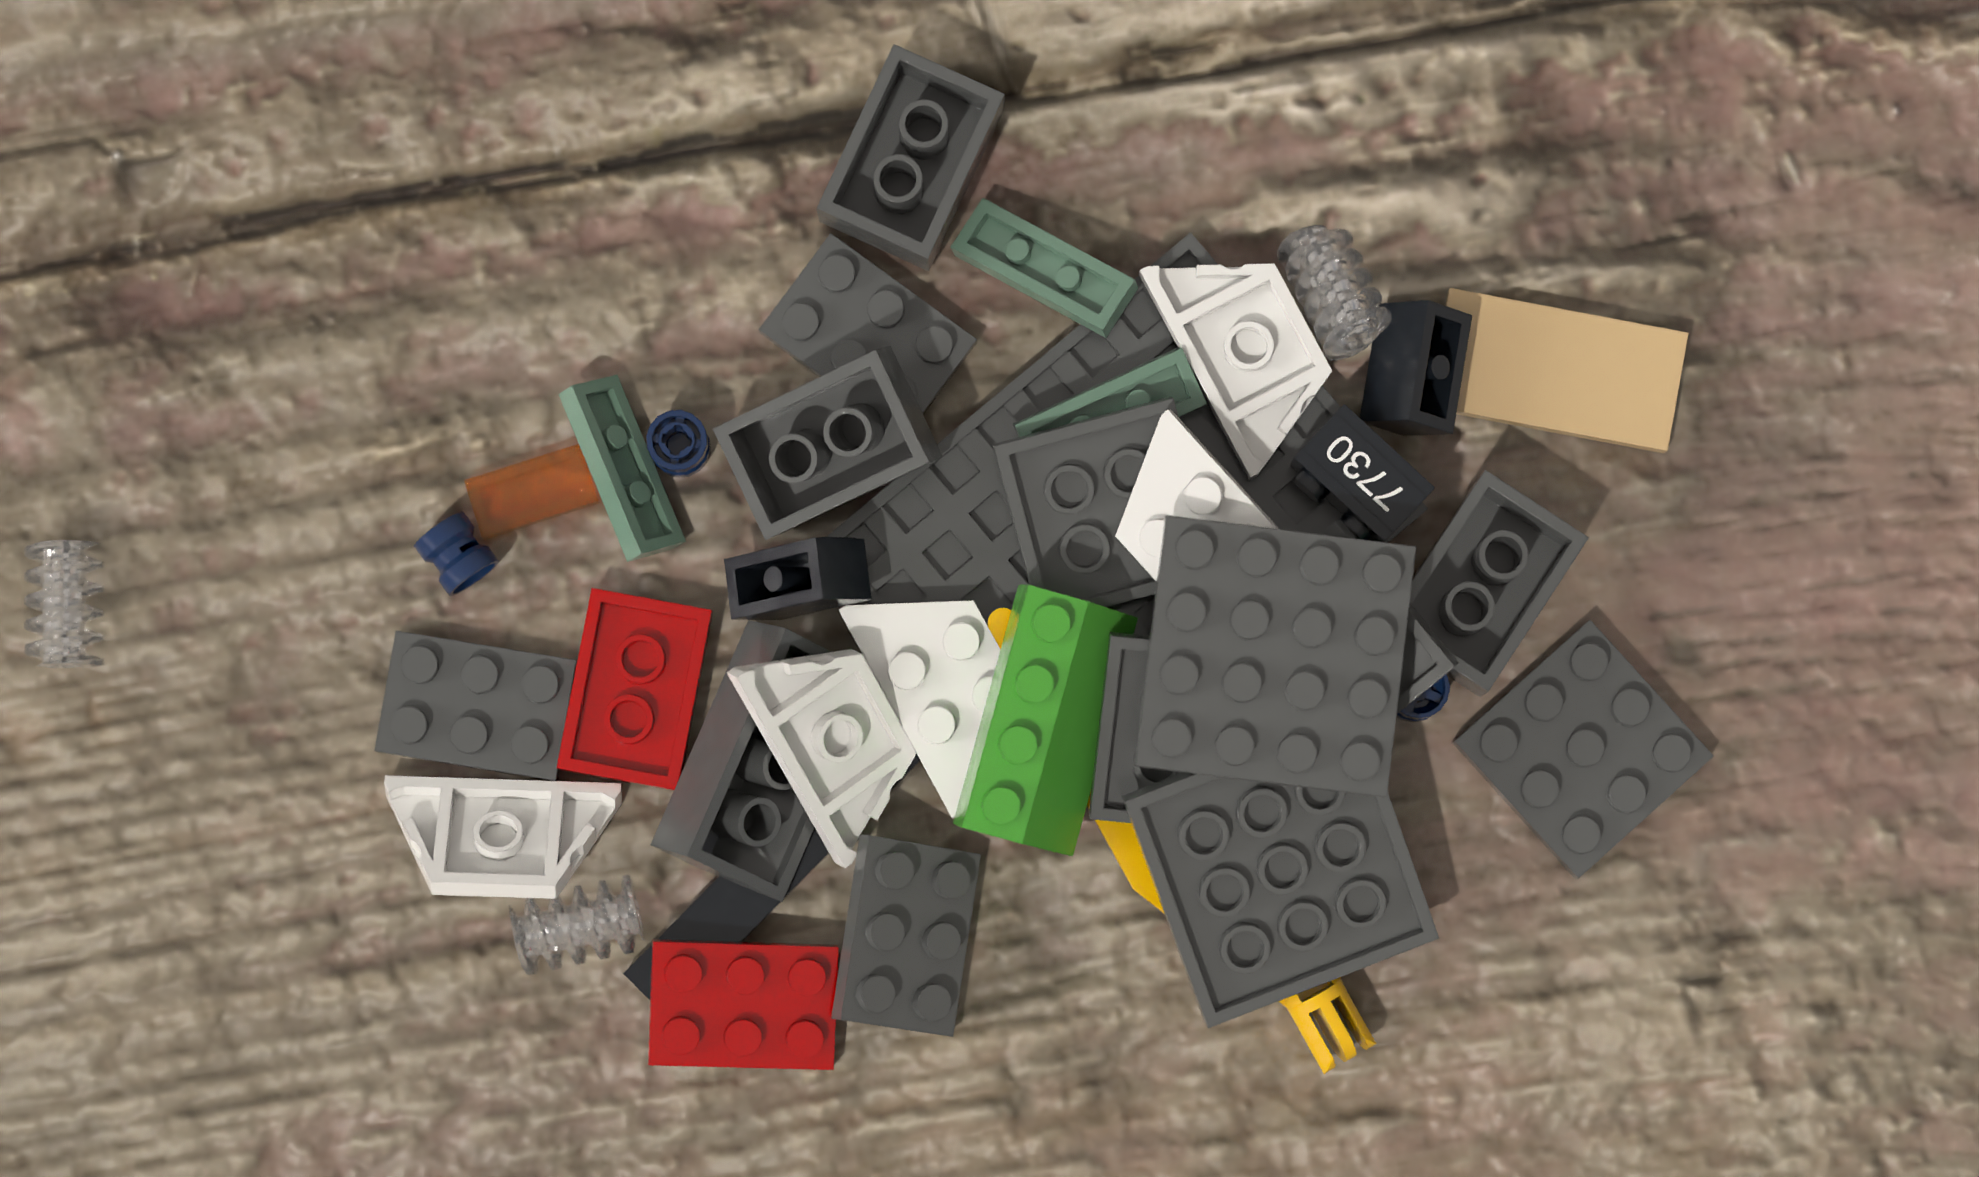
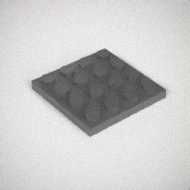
[1134,515,1416,797]
[1121,773,1439,1028]

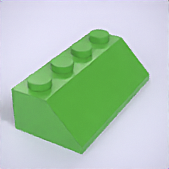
[953,584,1138,857]

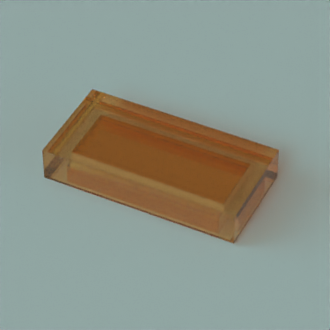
[464,444,600,540]

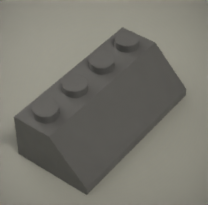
[650,620,831,902]

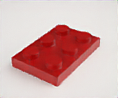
[556,588,713,791]
[648,939,839,1070]

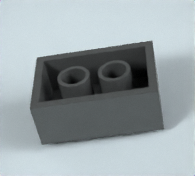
[817,44,1005,271]
[713,346,943,540]
[1410,470,1589,697]

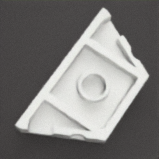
[1139,263,1332,480]
[1115,409,1279,582]
[838,600,1001,819]
[726,649,917,868]
[384,775,622,899]

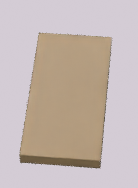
[1445,288,1688,454]

